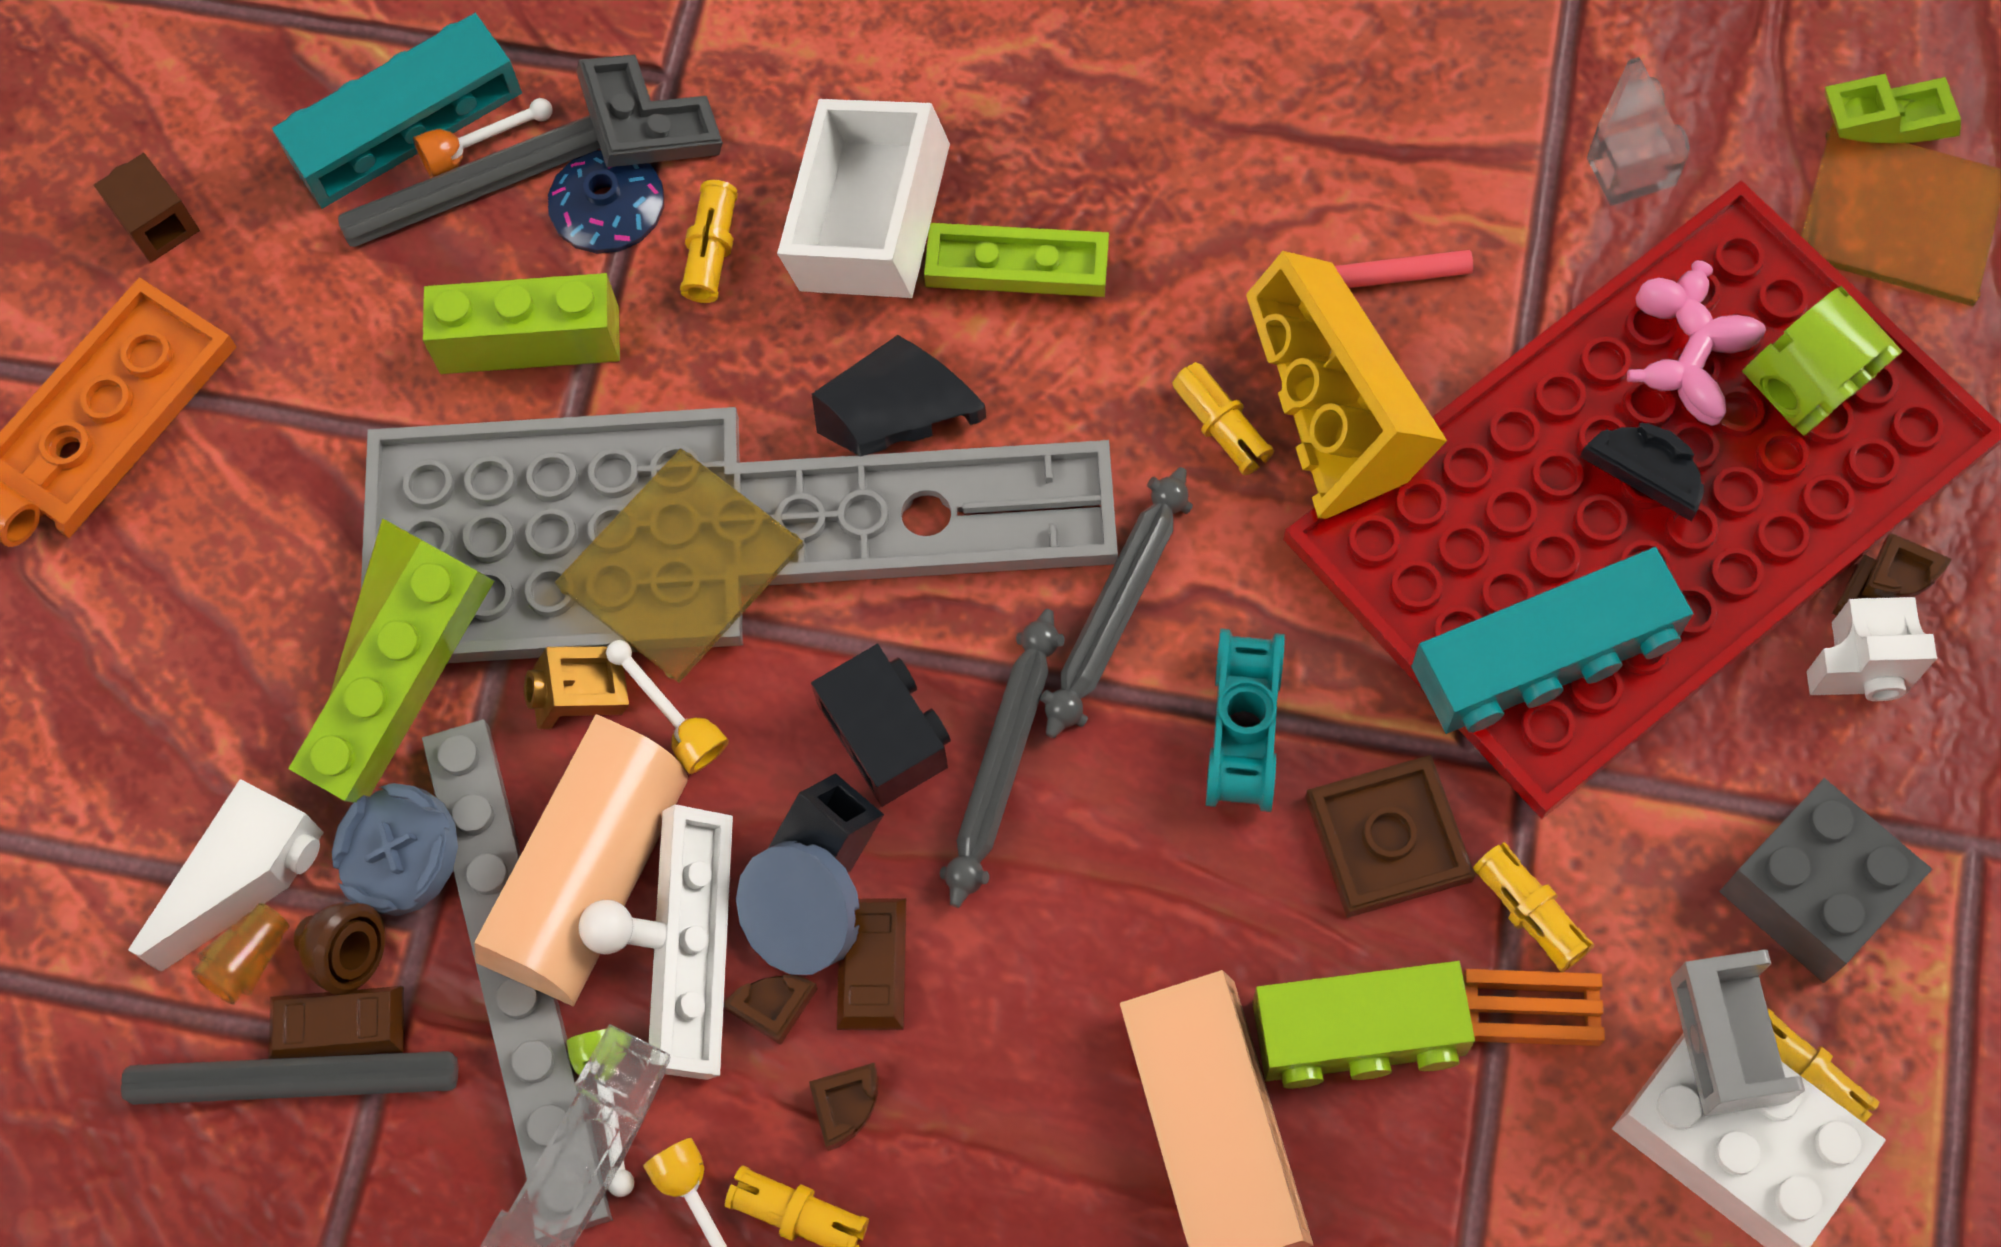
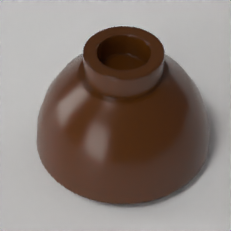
[294,902,385,995]

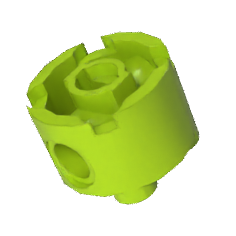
[1742,286,1903,436]

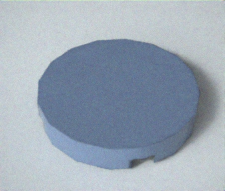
[332,783,458,916]
[736,841,860,975]

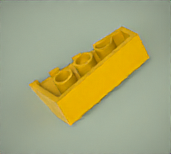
[1246,251,1447,519]

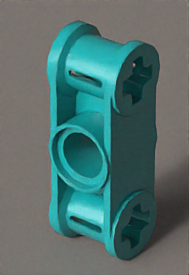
[1205,628,1285,812]

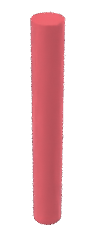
[1335,250,1473,289]

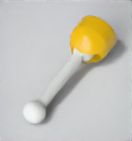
[606,640,729,774]
[643,1138,727,1247]

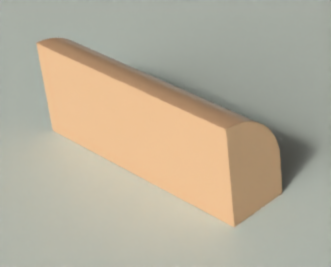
[474,714,688,1007]
[1120,970,1314,1247]

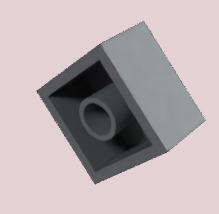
[1719,778,1932,983]

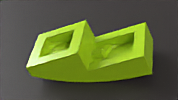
[1825,73,1961,143]

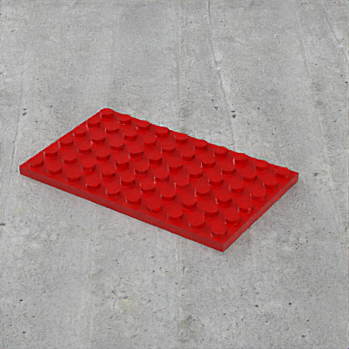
[1283,180,2001,819]

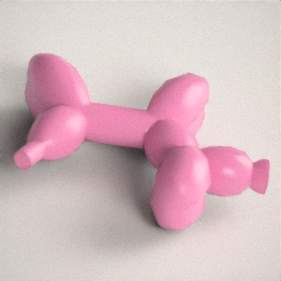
[1627,260,1766,426]

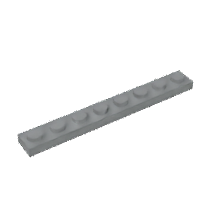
[422,719,612,1241]

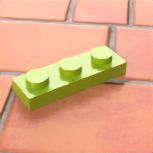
[924,223,1109,297]

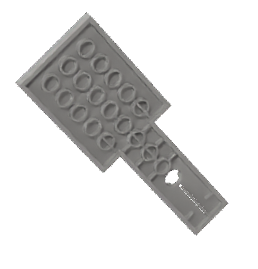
[361,407,1118,663]

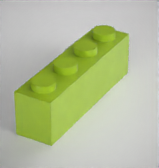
[288,518,495,803]

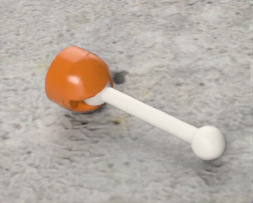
[413,98,553,178]

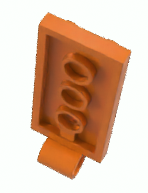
[0,277,237,547]

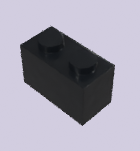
[811,643,951,807]

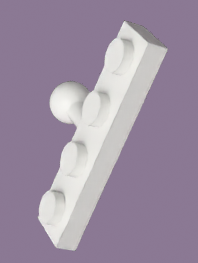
[579,804,733,1080]

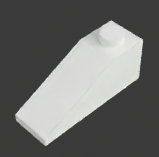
[128,779,324,972]

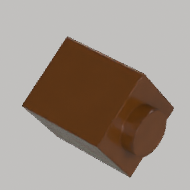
[94,153,200,263]

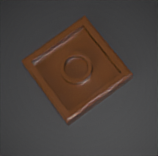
[1305,755,1475,918]

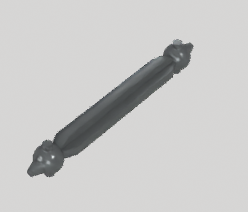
[1040,467,1193,738]
[940,609,1065,908]

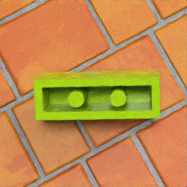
[423,273,620,374]
[1252,961,1475,1089]

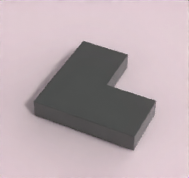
[576,54,723,167]

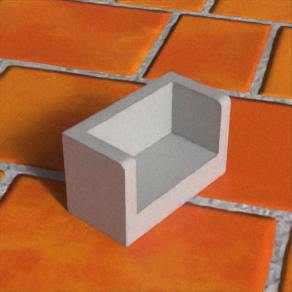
[1670,950,1805,1116]

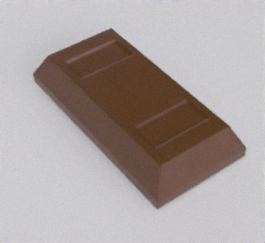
[837,898,907,1030]
[269,986,404,1059]

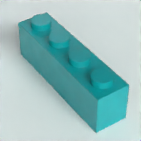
[271,12,522,209]
[1411,547,1694,734]

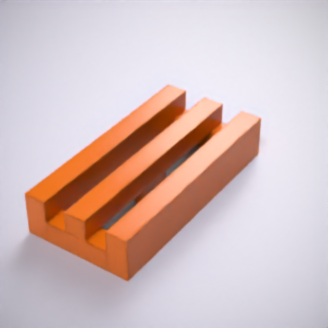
[1463,969,1605,1046]

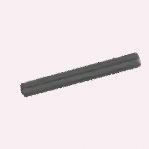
[338,115,601,247]
[121,1051,459,1105]

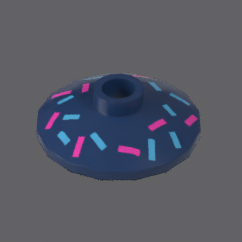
[548,150,664,254]

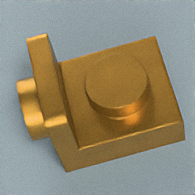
[524,646,629,729]

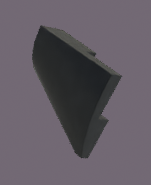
[812,335,986,457]

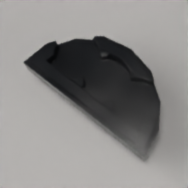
[1580,423,1704,522]

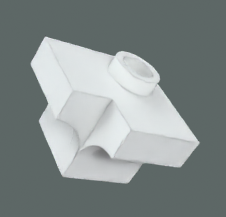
[1806,597,1937,701]

